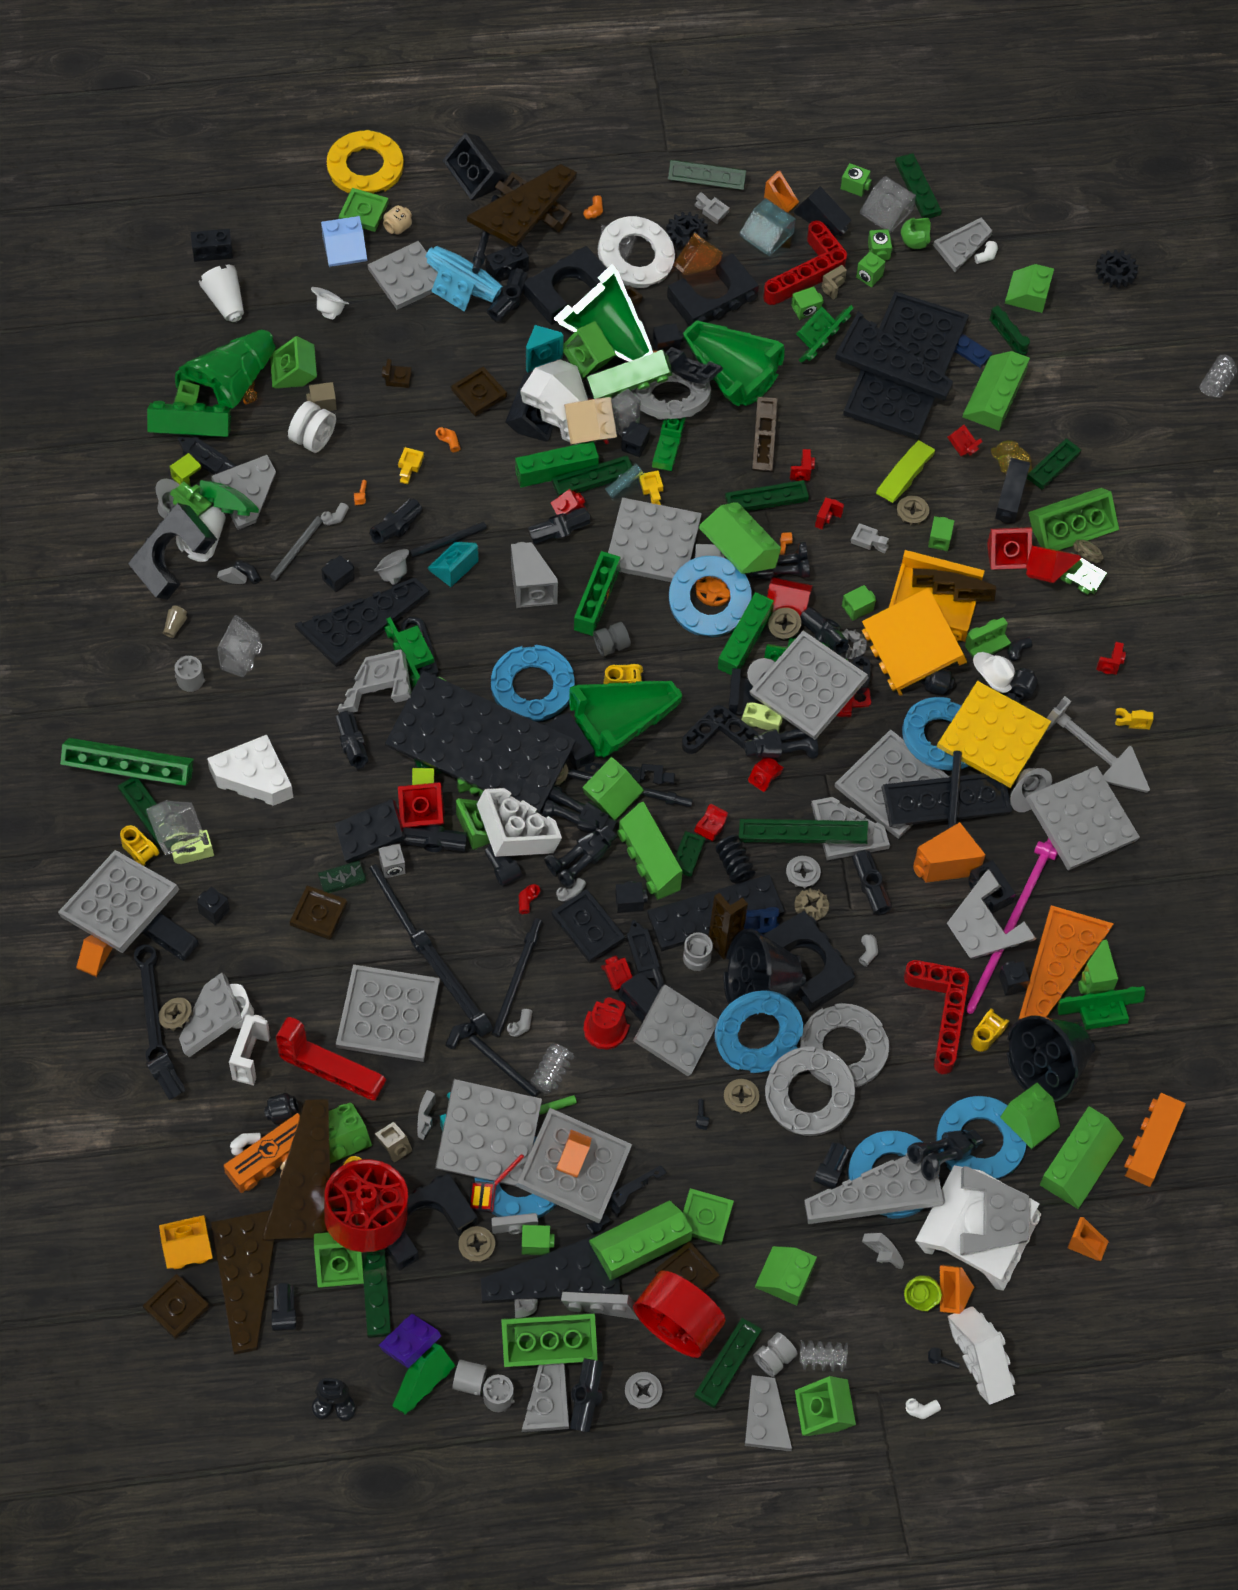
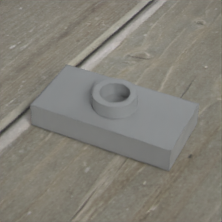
[491,1213,538,1234]

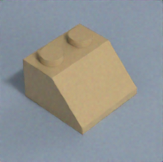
[564,397,617,444]

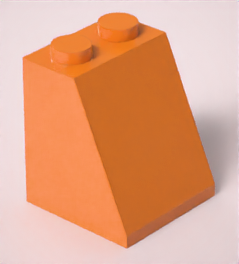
[913,822,985,882]

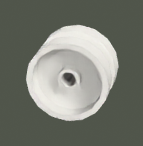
[288,401,336,453]

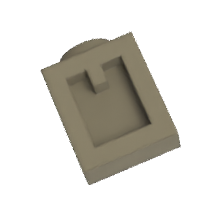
[822,265,847,299]
[375,1122,412,1162]

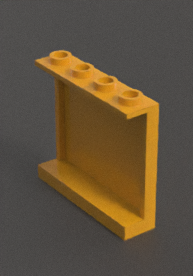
[889,550,985,642]
[862,587,967,696]

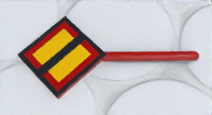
[469,1154,524,1212]

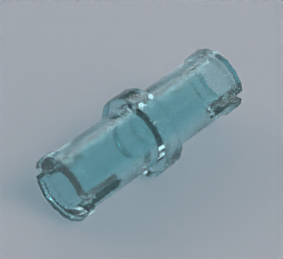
[605,463,644,499]

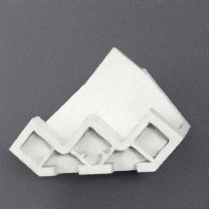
[520,359,588,445]

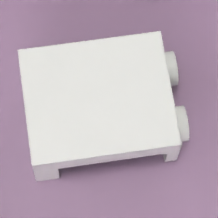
[229,1015,271,1086]

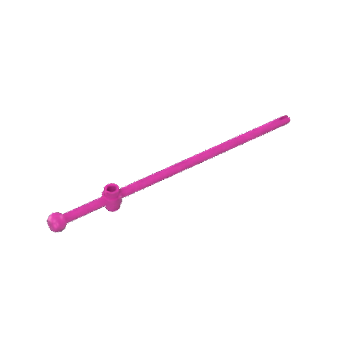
[966,838,1058,1014]

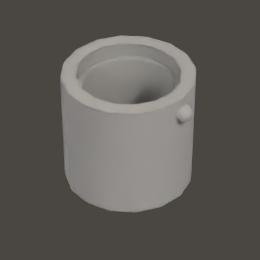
[175,656,205,692]
[453,1360,487,1396]
[482,1374,515,1412]

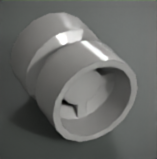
[683,933,713,971]
[753,1333,798,1377]

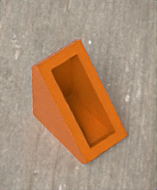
[764,171,799,212]
[77,935,113,977]
[556,1130,592,1178]
[1067,1217,1109,1261]
[940,1265,974,1314]

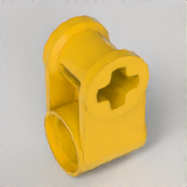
[603,664,643,684]
[120,825,159,866]
[971,1008,1010,1052]

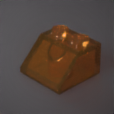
[673,233,723,275]

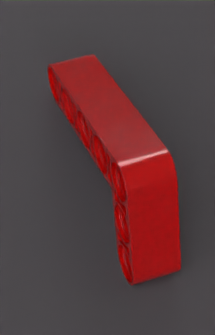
[763,221,847,305]
[904,960,969,1074]
[276,1017,386,1101]

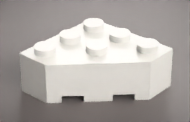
[207,735,293,806]
[477,788,562,857]
[948,1306,1015,1405]

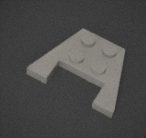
[337,649,411,712]
[947,870,1037,959]
[960,1166,1029,1255]

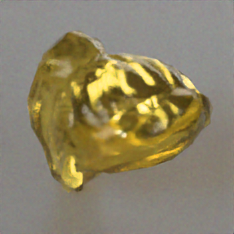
[991,440,1032,474]

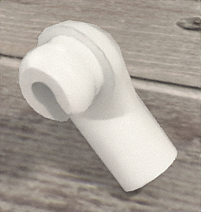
[974,241,998,264]
[230,1133,261,1155]
[906,1398,941,1419]

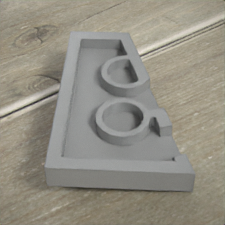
[933,217,992,272]
[561,1292,639,1320]

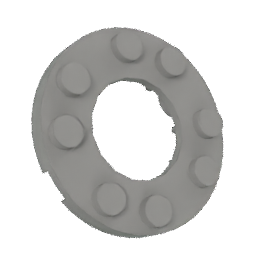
[632,372,711,419]
[800,1003,889,1087]
[765,1046,855,1136]

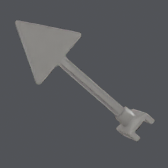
[1046,696,1150,793]

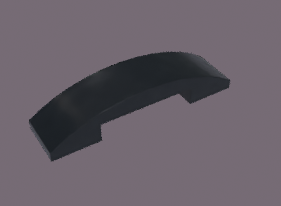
[665,347,723,384]

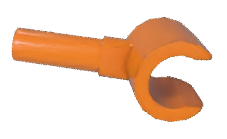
[354,480,367,505]
[779,532,792,555]

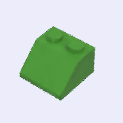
[1005,264,1054,313]
[563,322,616,380]
[270,336,317,388]
[582,757,644,820]
[1078,939,1118,995]
[1000,1083,1060,1149]
[314,1233,364,1287]
[755,1246,817,1306]
[795,1376,856,1436]

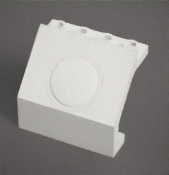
[915,1165,1041,1291]

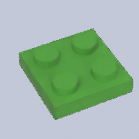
[339,188,389,232]
[683,1188,734,1245]

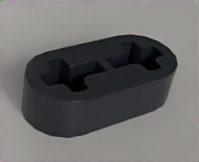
[852,656,871,694]

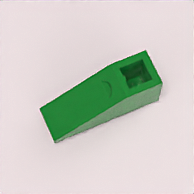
[392,1343,455,1414]

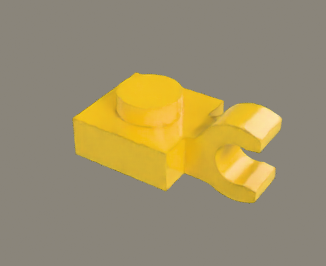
[398,447,424,484]
[639,471,663,505]
[1115,708,1153,730]

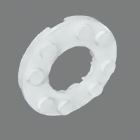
[598,216,675,288]

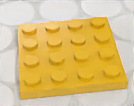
[937,681,1051,788]

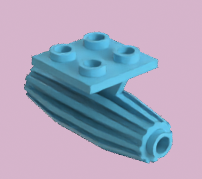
[426,246,503,311]

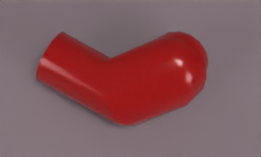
[519,884,540,914]

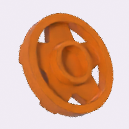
[696,577,730,606]

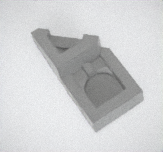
[417,1090,435,1140]
[862,1233,904,1269]

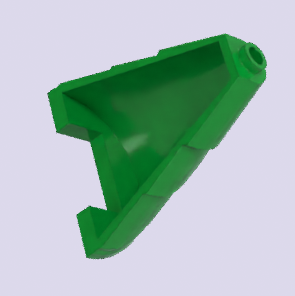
[554,265,654,362]
[683,321,785,406]
[175,329,276,409]
[569,681,682,757]

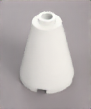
[199,265,244,322]
[176,507,226,562]

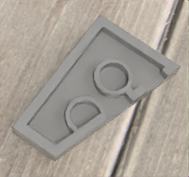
[522,1363,569,1432]
[745,1375,792,1451]

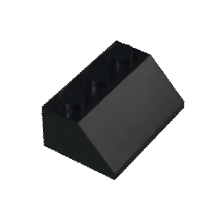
[442,132,508,200]
[505,373,554,442]

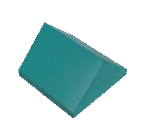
[526,325,564,373]
[428,542,478,587]

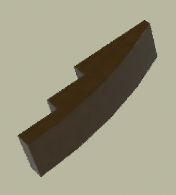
[752,397,777,472]
[912,568,996,601]

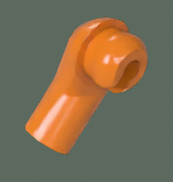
[583,196,603,220]
[435,427,460,452]

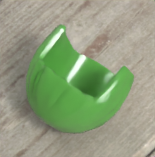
[901,218,931,249]

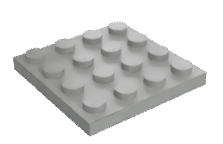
[608,498,702,582]
[750,631,868,740]
[835,729,949,839]
[1025,766,1140,871]
[58,850,179,953]
[336,965,440,1062]
[435,1079,542,1186]
[516,1108,632,1223]

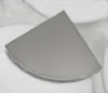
[217,567,247,584]
[515,1299,538,1318]

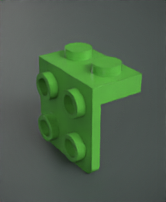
[329,1103,372,1163]

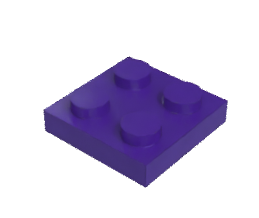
[379,1314,441,1368]

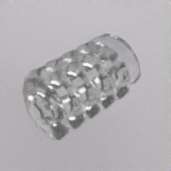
[1199,355,1238,398]
[531,1043,574,1093]
[799,1340,848,1372]

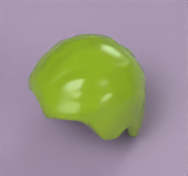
[904,1275,942,1311]

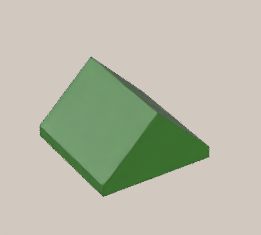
[456,798,490,850]

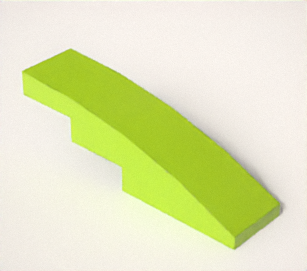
[876,440,935,503]

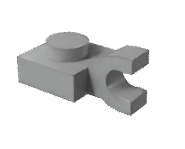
[695,192,730,224]
[851,523,889,553]

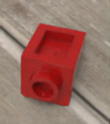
[815,497,844,529]
[601,955,632,990]

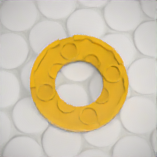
[327,130,403,194]

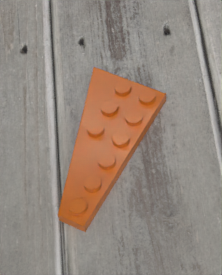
[1018,905,1114,1020]

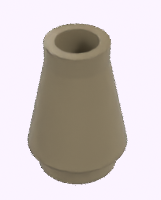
[163,606,188,638]

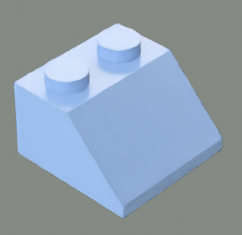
[321,216,367,267]

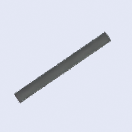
[270,516,323,580]

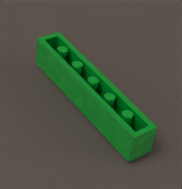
[60,738,194,786]

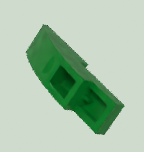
[652,417,686,471]
[199,480,259,516]

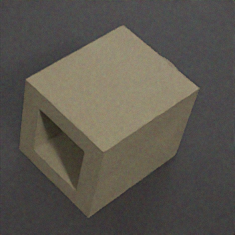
[306,382,337,411]

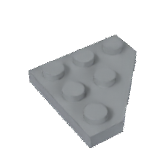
[211,455,276,530]
[811,797,890,860]
[179,973,242,1057]

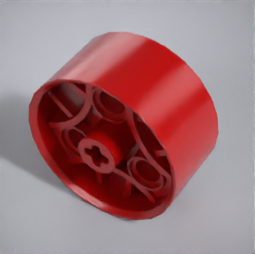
[324,1159,408,1252]
[633,1271,726,1358]

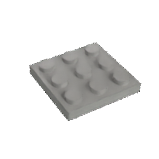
[368,241,438,310]
[633,985,718,1076]

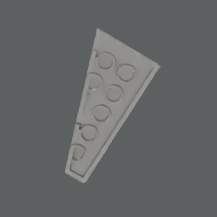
[805,1142,944,1224]

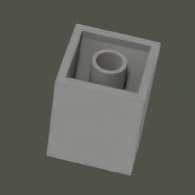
[511,542,558,608]

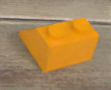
[159,1215,213,1269]

